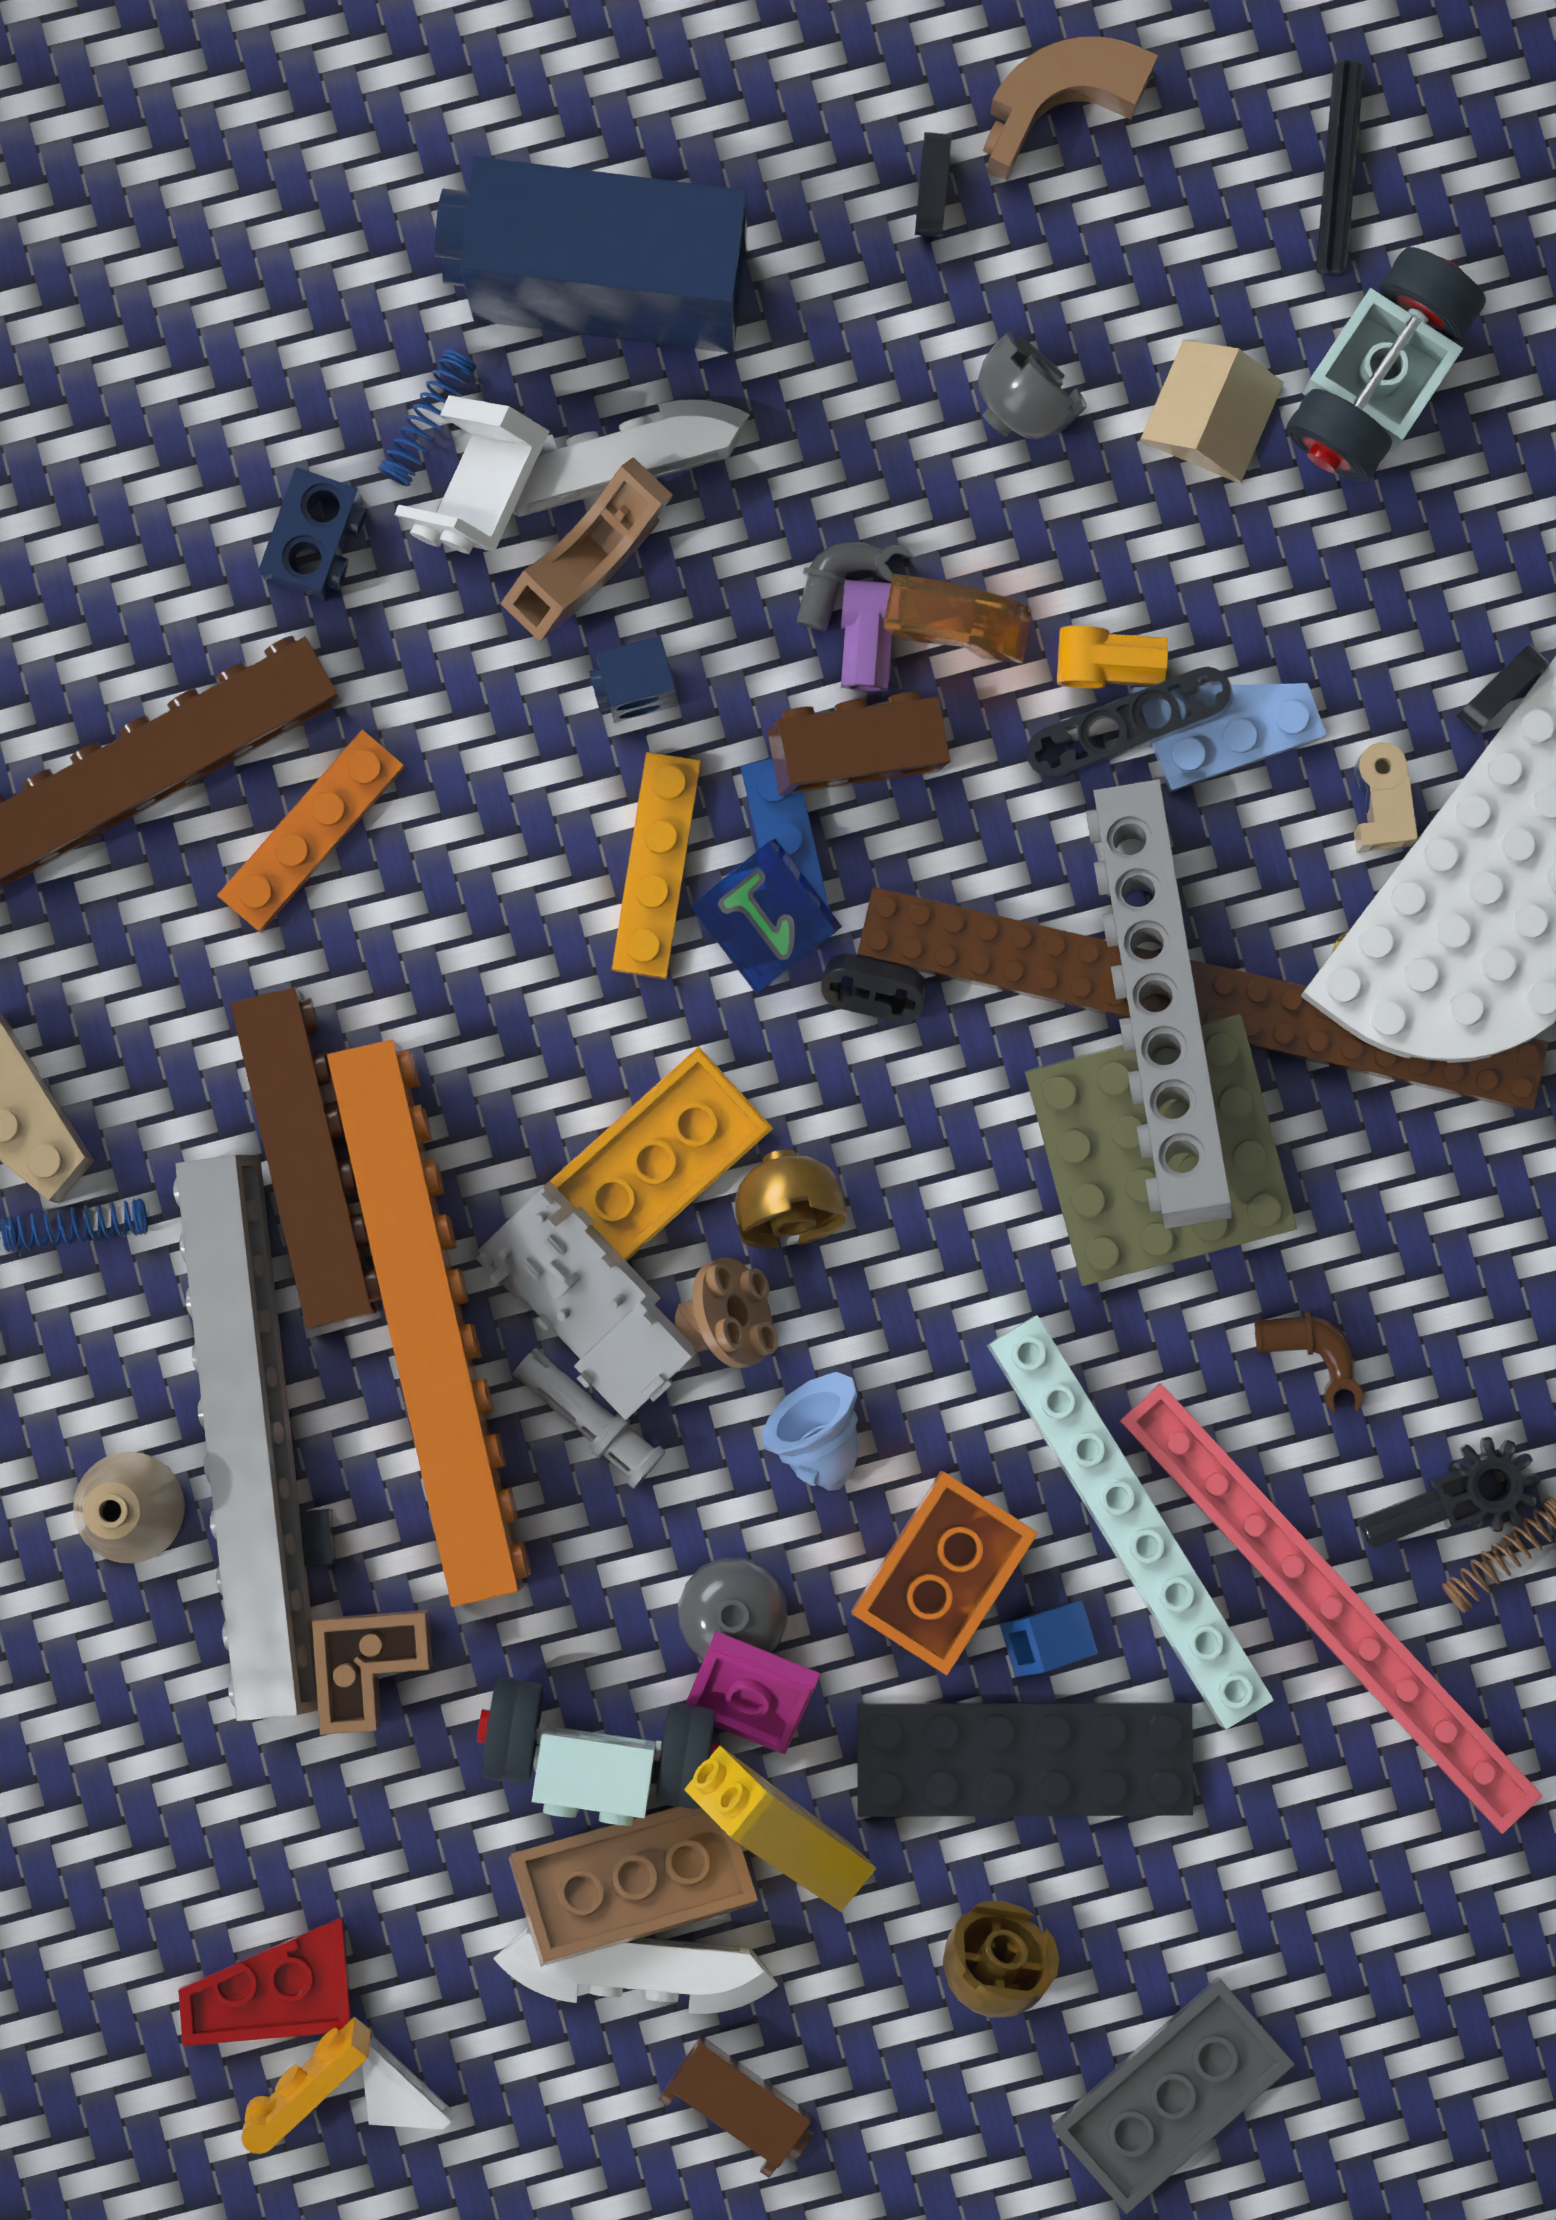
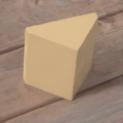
[1140,340,1284,484]

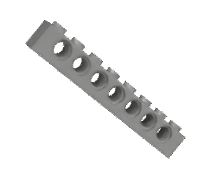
[1086,779,1232,1229]

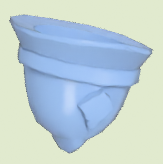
[762,1372,859,1491]

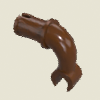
[1254,1311,1363,1413]

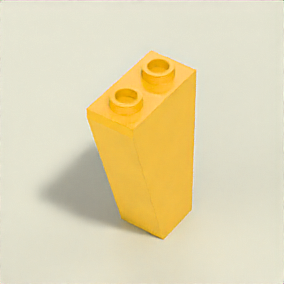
[684,1746,876,1912]

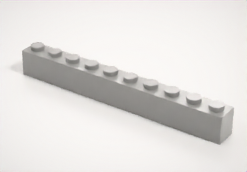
[173,1155,318,1721]

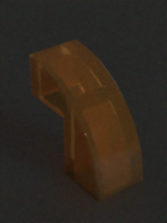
[883,574,1032,663]

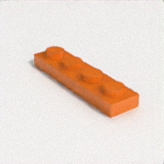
[217,729,405,933]

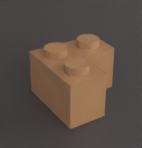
[312,1610,434,1735]

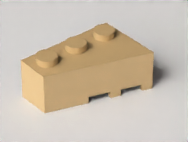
[0,1013,94,1203]

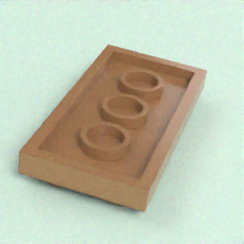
[508,1806,758,1967]

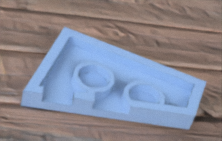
[1132,683,1327,793]

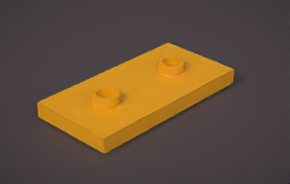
[550,1046,773,1261]

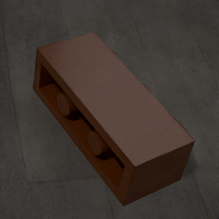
[767,691,951,796]

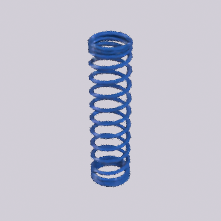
[378,348,477,486]
[1,1198,148,1253]

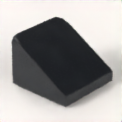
[299,1509,337,1567]

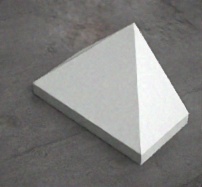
[362,2037,455,2130]

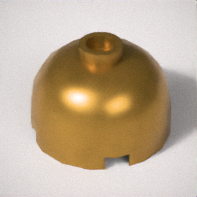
[735,1149,848,1249]
[943,1901,1060,2018]

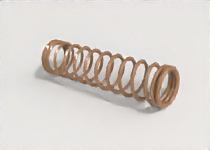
[1442,1496,1556,1613]

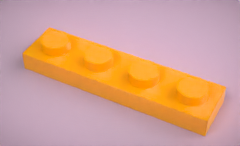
[612,752,701,980]

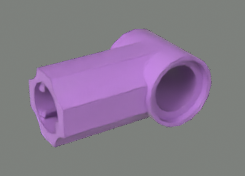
[841,580,900,692]

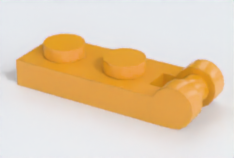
[241,2017,371,2154]

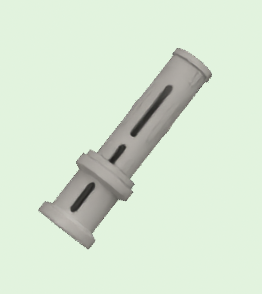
[513,1348,666,1489]

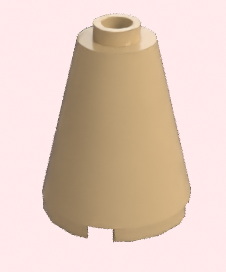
[73,1452,186,1563]

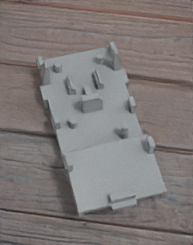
[476,1181,696,1421]

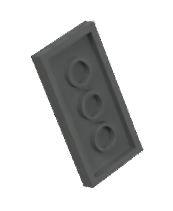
[1051,1977,1295,2214]

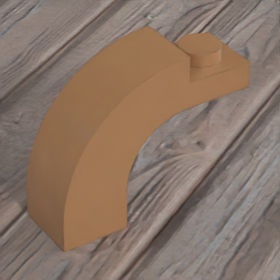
[983,36,1158,181]
[501,457,673,642]

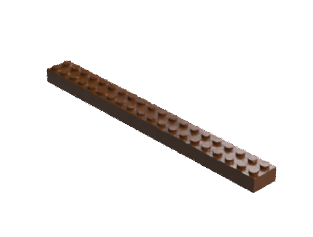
[857,887,1549,1111]

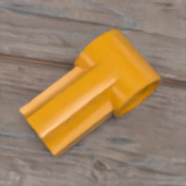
[1057,626,1168,689]

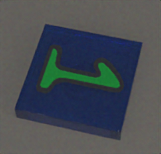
[690,838,842,994]

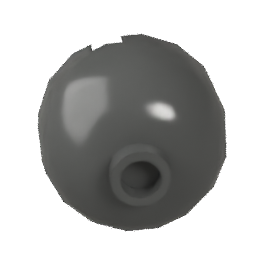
[978,330,1087,440]
[678,1557,788,1660]

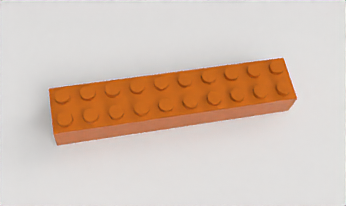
[327,1039,531,1607]

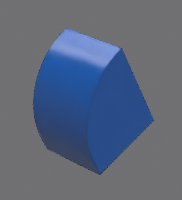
[999,1600,1098,1677]

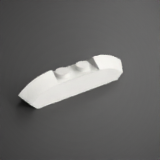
[512,400,750,517]
[493,1927,778,2014]

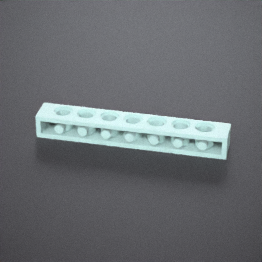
[987,1315,1274,1730]

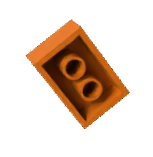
[851,1471,1038,1675]

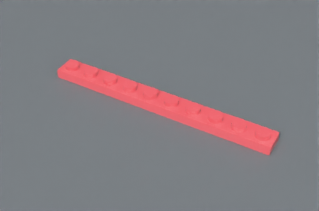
[1119,1383,1543,1834]

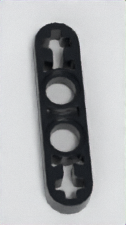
[1026,666,1234,780]

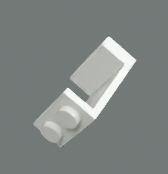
[394,395,550,554]

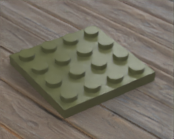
[1025,1013,1297,1286]

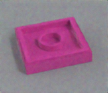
[685,1631,820,1754]

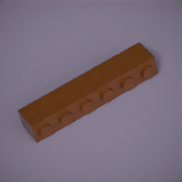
[230,987,382,1329]

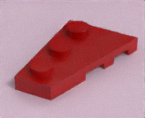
[178,1916,352,2046]

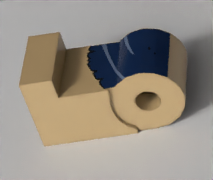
[1354,742,1418,853]

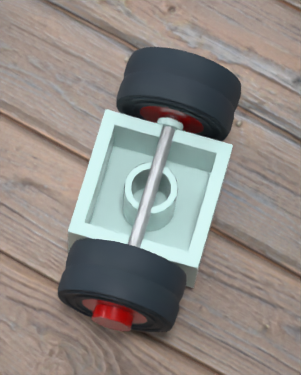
[1286,247,1486,482]
[477,1678,721,1826]

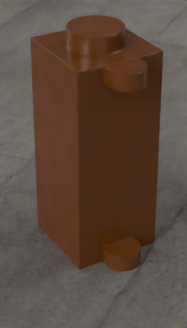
[659,2035,813,2178]

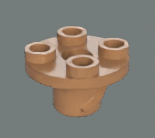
[675,1258,778,1369]

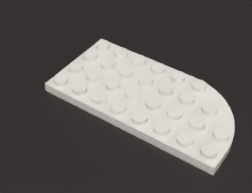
[1301,656,1556,1063]

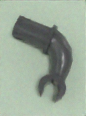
[796,541,913,631]

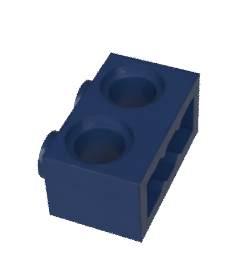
[258,467,367,601]
[589,636,677,723]

